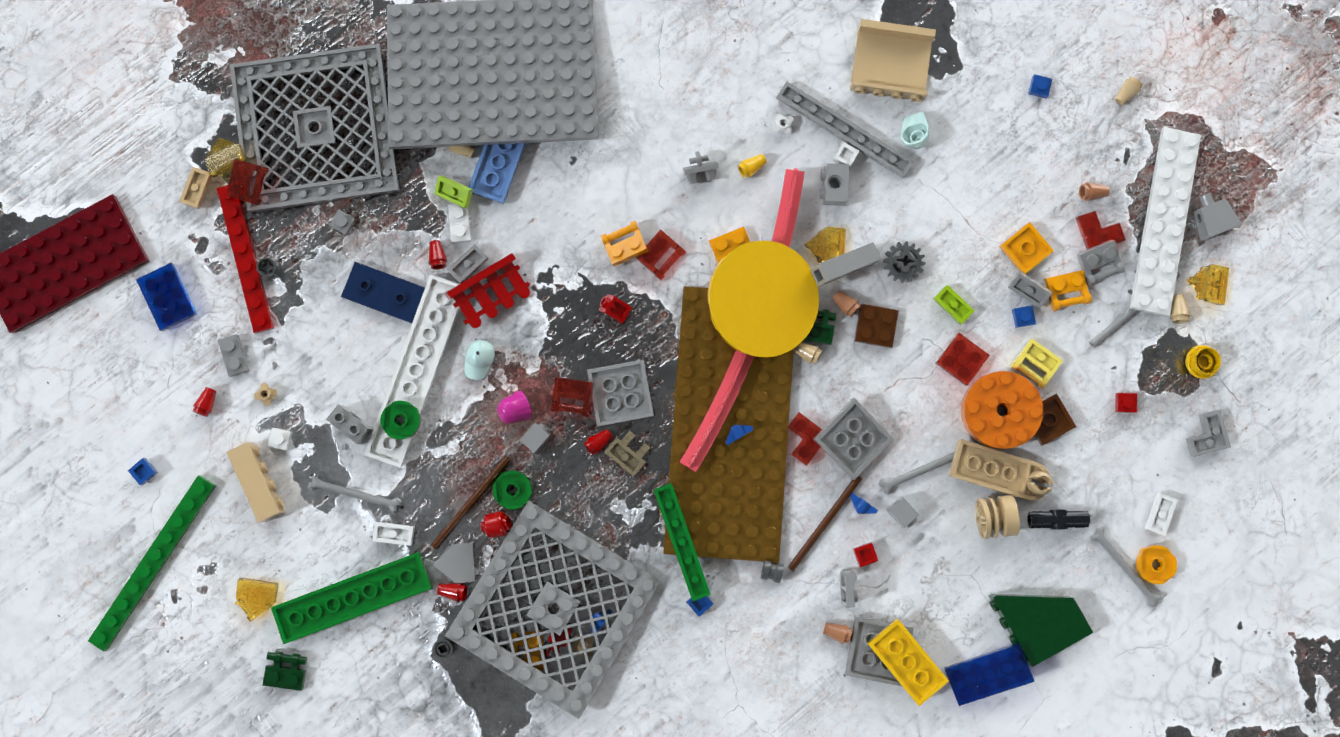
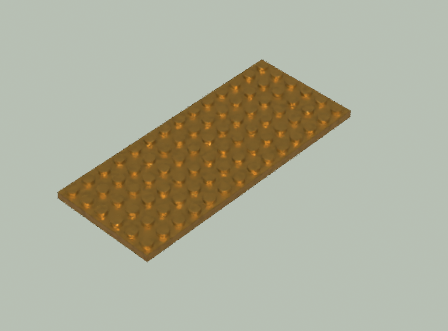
[663,286,794,563]

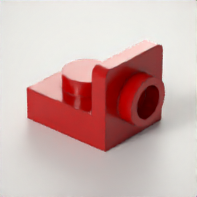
[599,294,632,324]

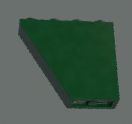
[988,594,1093,667]

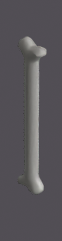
[879,451,955,495]
[308,474,402,514]
[1090,528,1162,607]

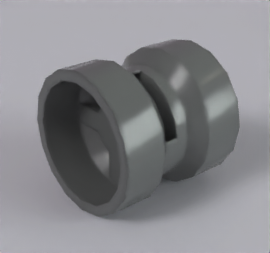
[256,258,281,279]
[760,560,784,583]
[433,637,456,659]

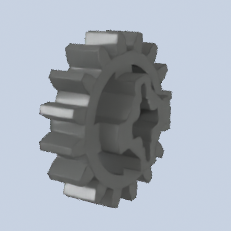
[883,241,926,283]

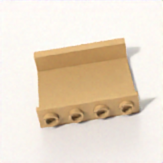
[850,19,936,102]

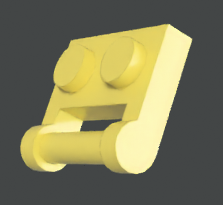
[1011,338,1063,389]

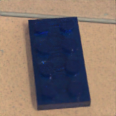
[944,643,1035,706]

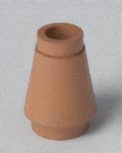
[1079,182,1110,201]
[832,290,861,317]
[823,622,853,644]

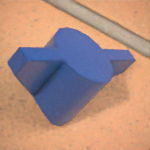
[726,425,754,445]
[850,493,878,514]
[591,609,613,633]

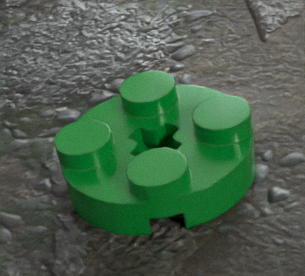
[380,401,421,440]
[493,471,532,509]

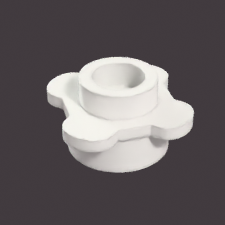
[773,114,793,134]

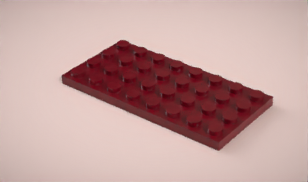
[0,194,149,334]

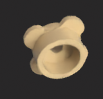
[254,383,277,406]

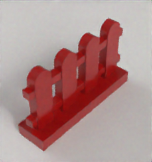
[444,253,530,328]

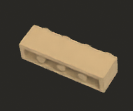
[226,442,285,523]

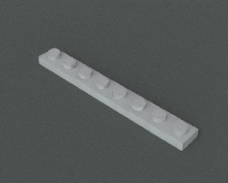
[776,81,914,179]

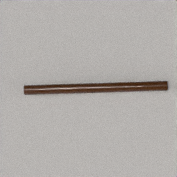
[431,455,511,550]
[788,476,862,572]

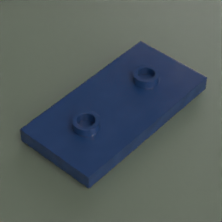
[341,262,425,324]

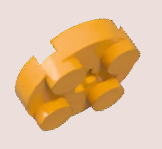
[1136,545,1177,584]

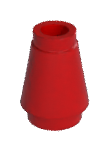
[428,240,447,270]
[193,387,217,417]
[584,429,613,456]
[437,583,468,603]

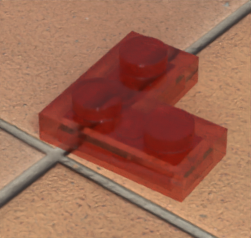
[1075,211,1126,250]
[787,412,822,466]

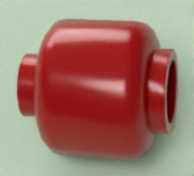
[481,511,511,538]

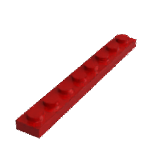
[217,183,274,334]

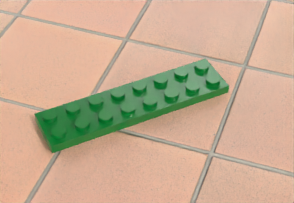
[271,552,432,644]

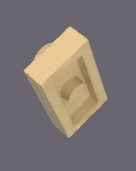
[179,167,213,209]

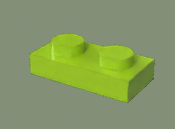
[434,176,473,208]
[933,285,975,325]

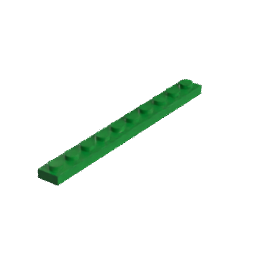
[88,475,216,652]

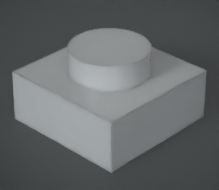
[329,209,356,236]

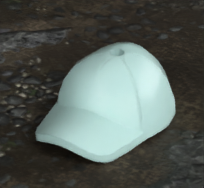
[901,112,929,149]
[465,339,495,380]

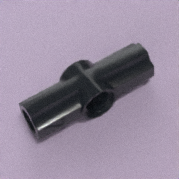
[1027,510,1090,530]

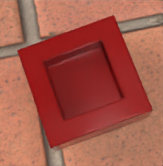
[1115,393,1137,413]
[853,542,879,567]

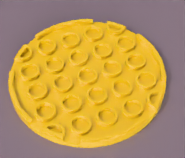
[708,240,819,357]

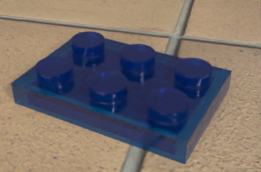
[136,263,197,331]

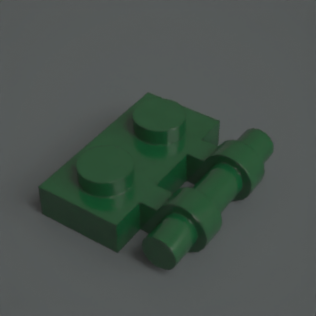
[804,309,836,345]
[262,651,308,691]

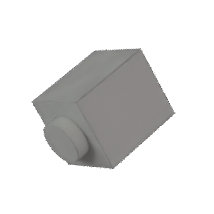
[886,497,919,528]

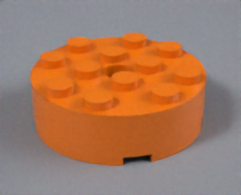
[961,371,1043,450]

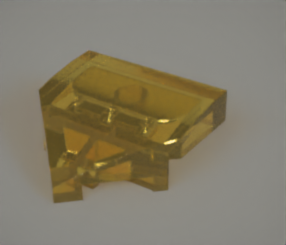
[205,137,248,178]
[804,227,846,263]
[1187,264,1229,305]
[235,577,278,622]

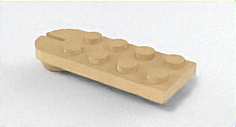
[948,439,1053,501]

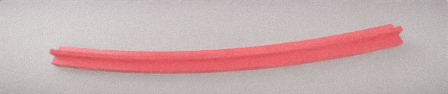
[680,168,805,472]

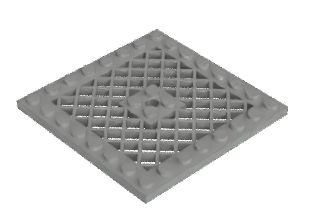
[230,44,400,213]
[445,501,661,719]

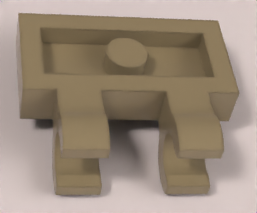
[604,431,651,477]

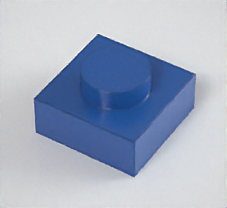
[1028,74,1052,99]
[1012,306,1036,328]
[128,458,158,485]
[686,596,714,617]

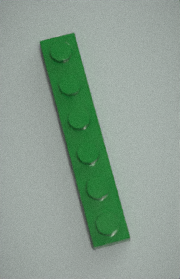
[653,483,711,601]

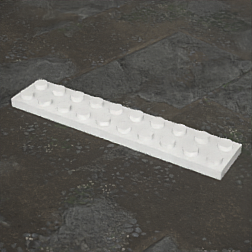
[1130,127,1201,317]
[364,274,467,468]

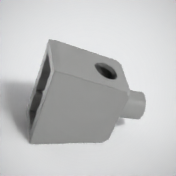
[1194,193,1242,241]

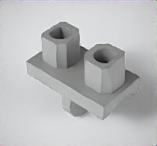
[683,151,719,184]

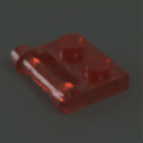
[226,159,268,205]
[635,229,686,281]
[551,377,594,417]

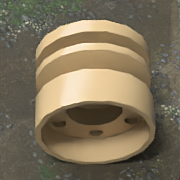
[975,495,1020,539]

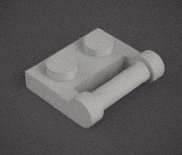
[1077,240,1125,286]
[840,569,858,608]

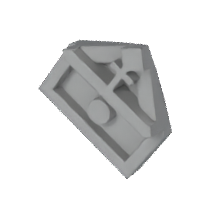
[432,542,475,583]

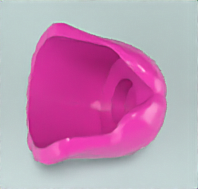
[497,390,532,424]

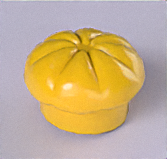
[1185,345,1221,379]

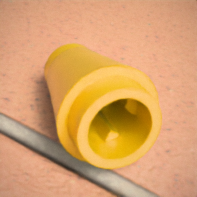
[738,154,767,178]

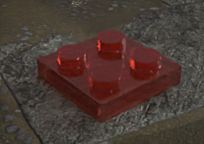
[935,333,990,386]

